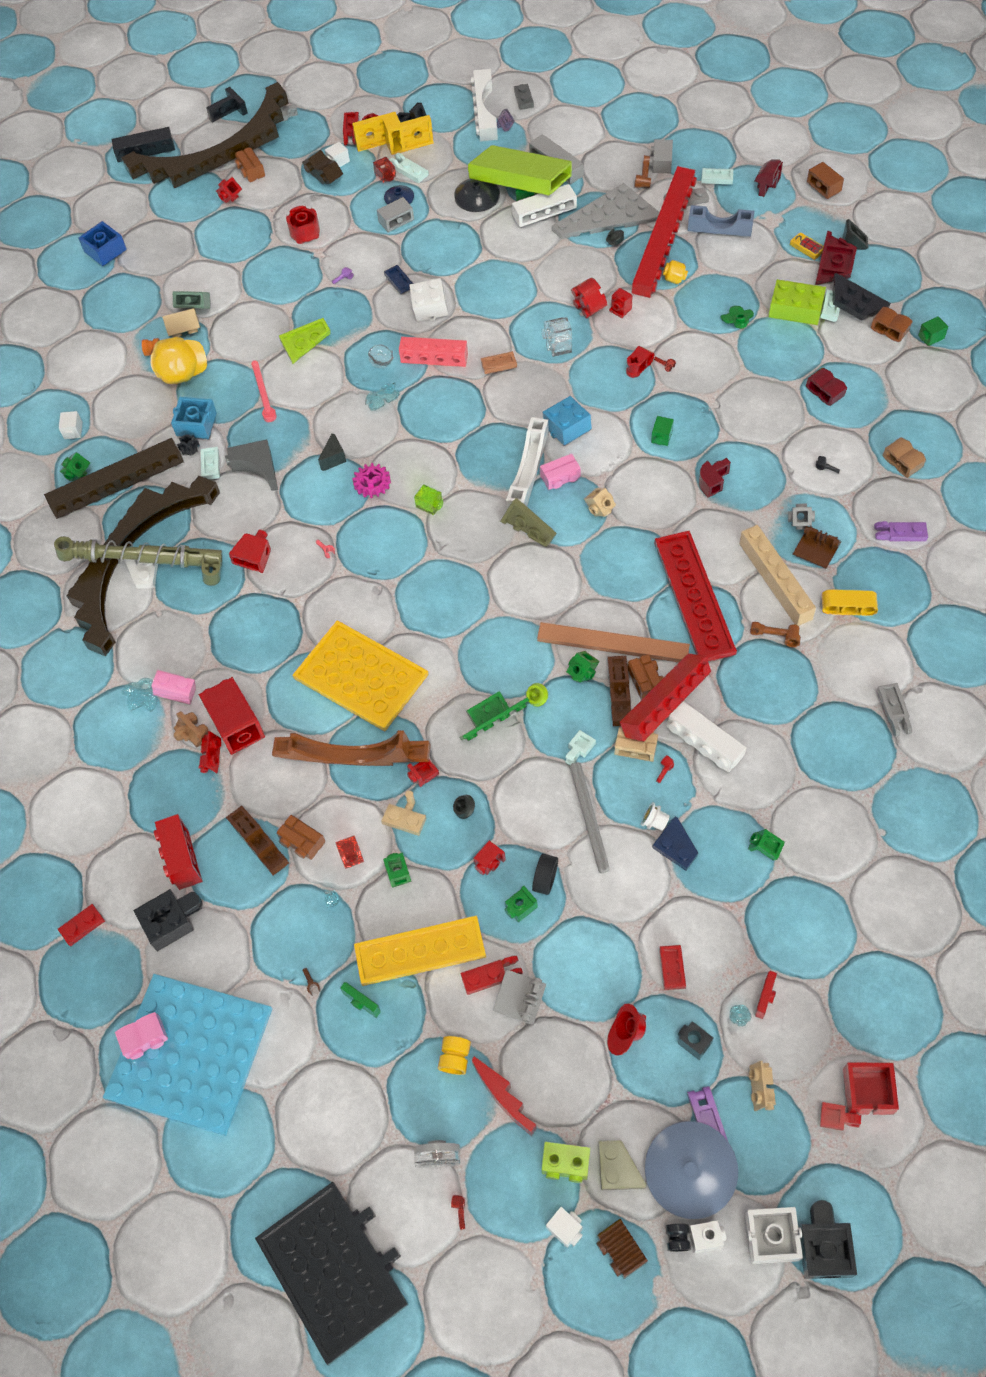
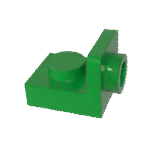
[748,829,785,861]

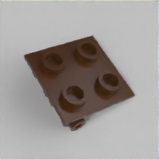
[792,526,842,569]

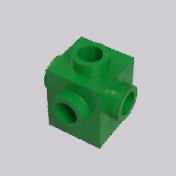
[59,452,90,481]
[566,651,600,682]

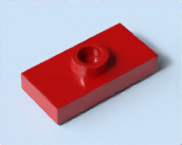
[659,945,686,990]
[755,971,777,1019]

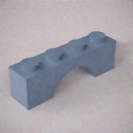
[688,205,755,237]

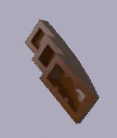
[607,656,631,726]
[226,806,289,876]

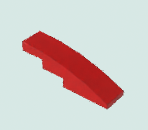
[472,1056,537,1136]

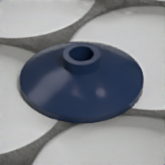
[384,185,414,205]

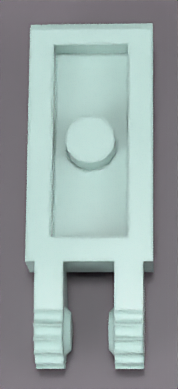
[388,152,429,183]

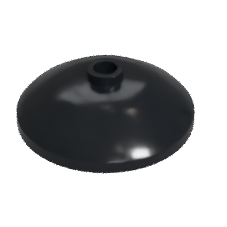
[454,178,500,212]

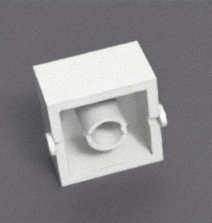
[410,278,448,322]
[745,1207,803,1264]

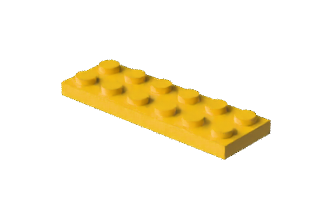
[354,916,486,986]

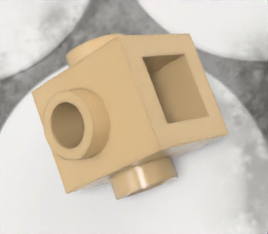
[584,488,616,517]

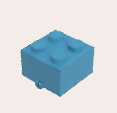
[542,396,592,445]
[171,397,217,439]

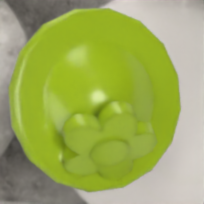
[526,683,548,707]

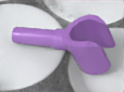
[332,267,354,284]

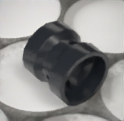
[665,1224,691,1252]

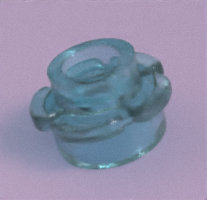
[730,1005,751,1026]

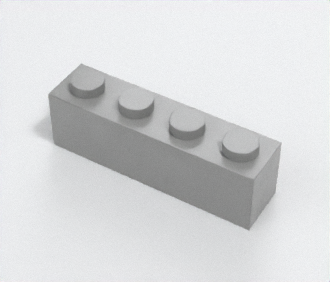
[529,134,584,185]

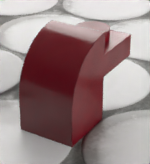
[699,458,731,498]

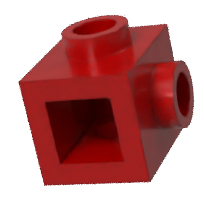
[216,177,242,203]

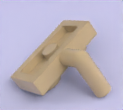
[381,791,427,836]

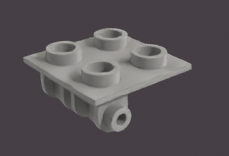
[493,969,546,1025]

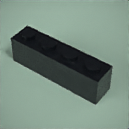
[111,127,175,162]

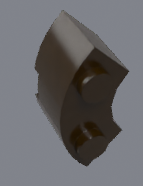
[302,150,343,184]

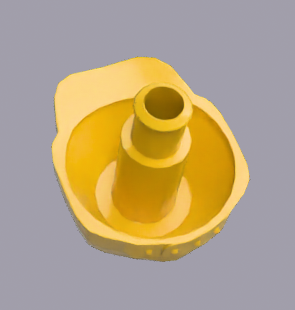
[150,337,207,384]

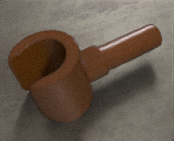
[302,968,321,996]

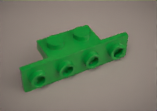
[459,691,529,741]

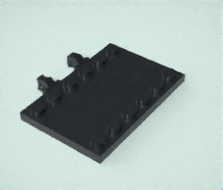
[255,1182,409,1366]

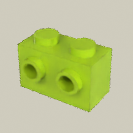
[541,1142,590,1183]

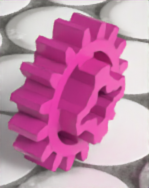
[352,463,391,498]

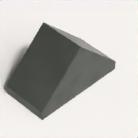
[842,219,869,250]
[318,433,346,471]

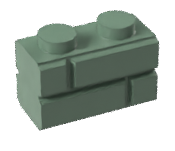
[172,291,210,309]

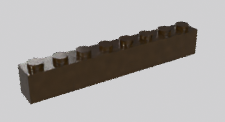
[44,438,184,519]

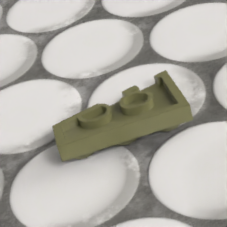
[500,498,557,547]

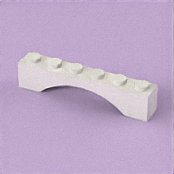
[471,69,498,142]
[506,417,549,509]

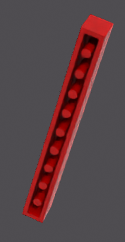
[632,166,697,298]

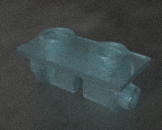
[365,382,400,411]

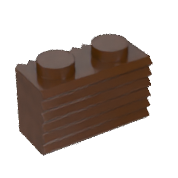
[596,1219,648,1279]

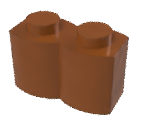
[871,307,913,342]

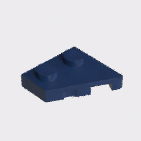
[652,816,698,871]

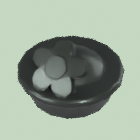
[606,229,624,246]
[453,794,475,819]

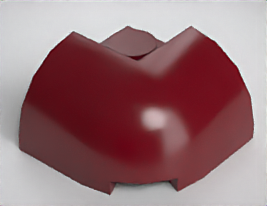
[754,159,783,197]

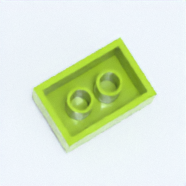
[769,279,826,325]

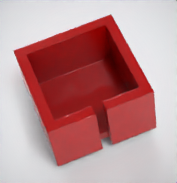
[843,1062,899,1115]

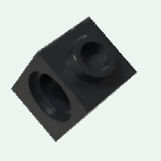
[677,1021,714,1060]

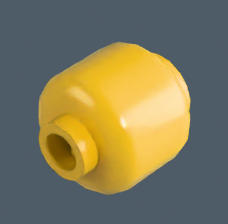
[663,260,688,284]

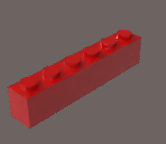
[620,653,711,742]

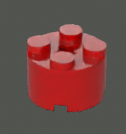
[286,206,320,244]
[571,278,607,318]

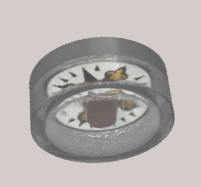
[414,1140,460,1169]

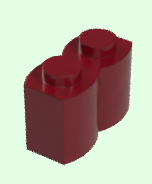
[806,368,847,406]

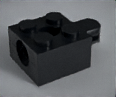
[133,889,203,952]
[798,1200,857,1279]

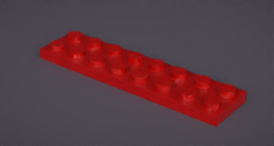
[654,530,737,662]

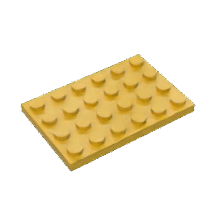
[292,620,429,732]

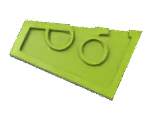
[279,318,331,364]

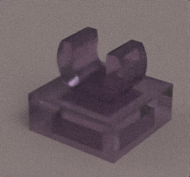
[497,109,515,132]

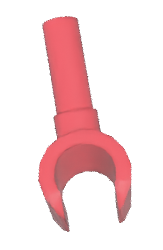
[316,540,335,558]

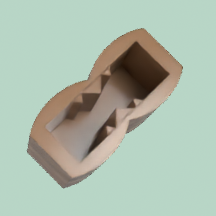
[883,437,926,478]

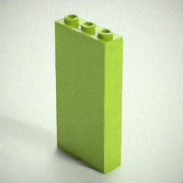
[468,145,572,196]

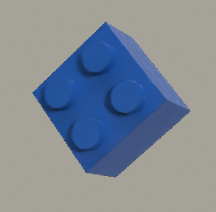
[78,221,127,266]

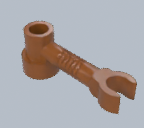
[634,155,651,188]
[750,622,801,647]

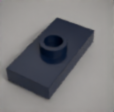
[384,265,414,294]

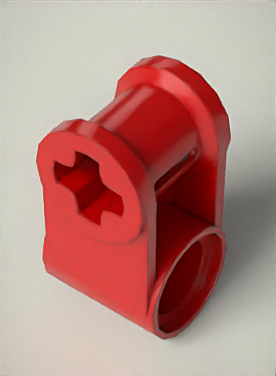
[626,346,655,378]

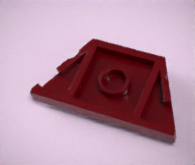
[815,231,857,285]

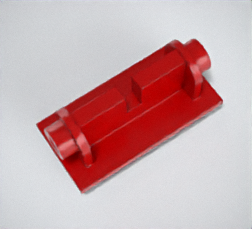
[199,731,221,774]

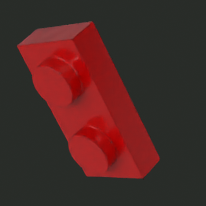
[58,904,105,947]

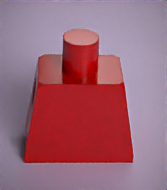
[229,530,271,573]

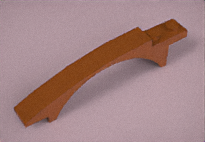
[272,730,431,766]

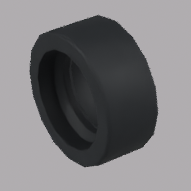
[532,853,558,895]

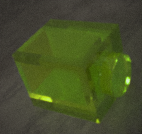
[414,484,443,515]

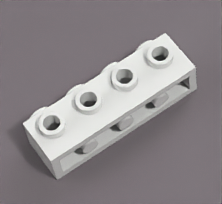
[512,184,577,227]
[666,702,747,773]

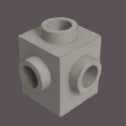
[788,503,815,529]

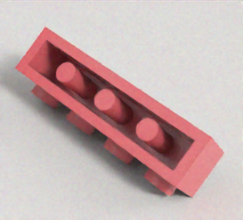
[399,337,468,367]

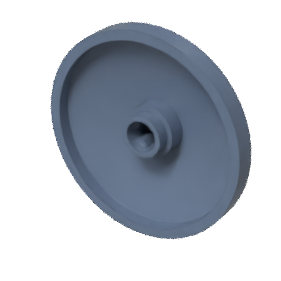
[645,1121,738,1219]

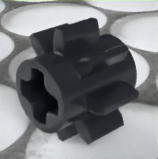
[177,434,200,456]

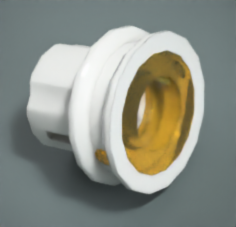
[641,802,670,831]

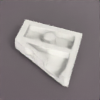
[124,559,158,588]

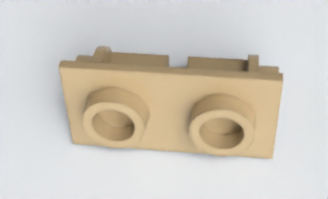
[749,1061,776,1111]

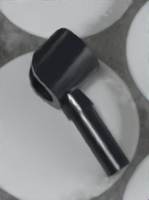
[816,456,840,474]

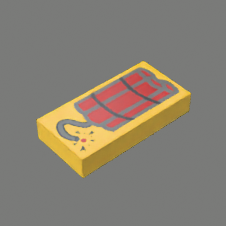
[790,232,824,260]

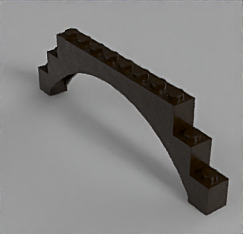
[121,82,289,189]
[66,475,220,657]

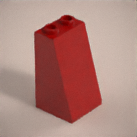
[198,677,265,755]

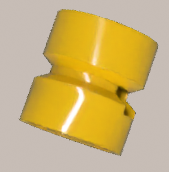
[438,1036,471,1075]

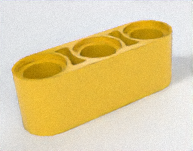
[822,589,878,616]

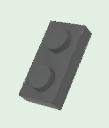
[514,84,534,110]

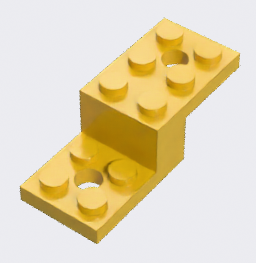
[352,112,434,155]

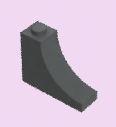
[225,439,278,491]

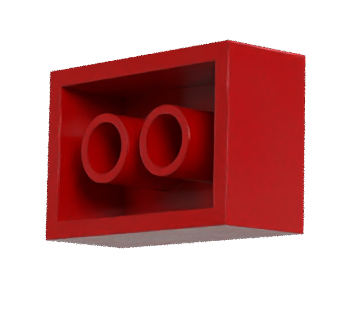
[154,814,203,890]

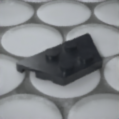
[832,273,891,320]

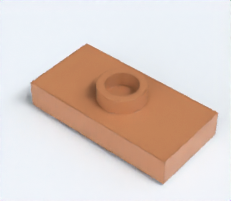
[481,351,517,374]

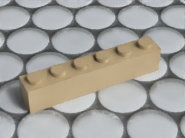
[739,525,816,626]

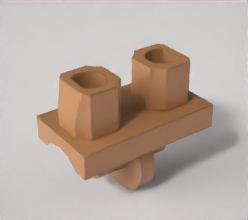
[173,711,208,748]

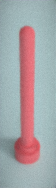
[251,360,277,422]

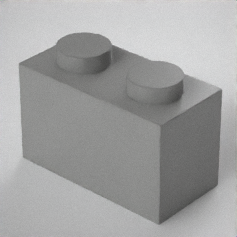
[650,139,673,173]
[377,197,414,232]

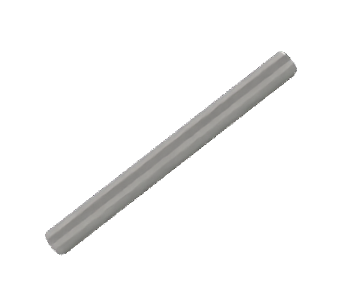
[570,762,610,873]

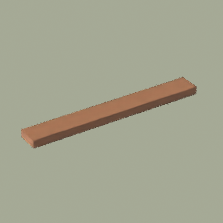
[537,622,690,662]

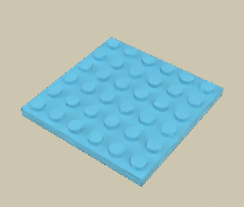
[103,974,272,1136]

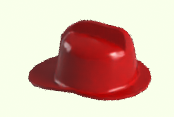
[607,1003,646,1056]

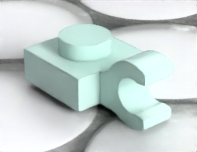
[565,730,596,765]

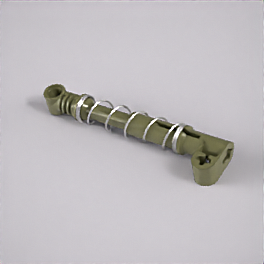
[54,536,222,586]

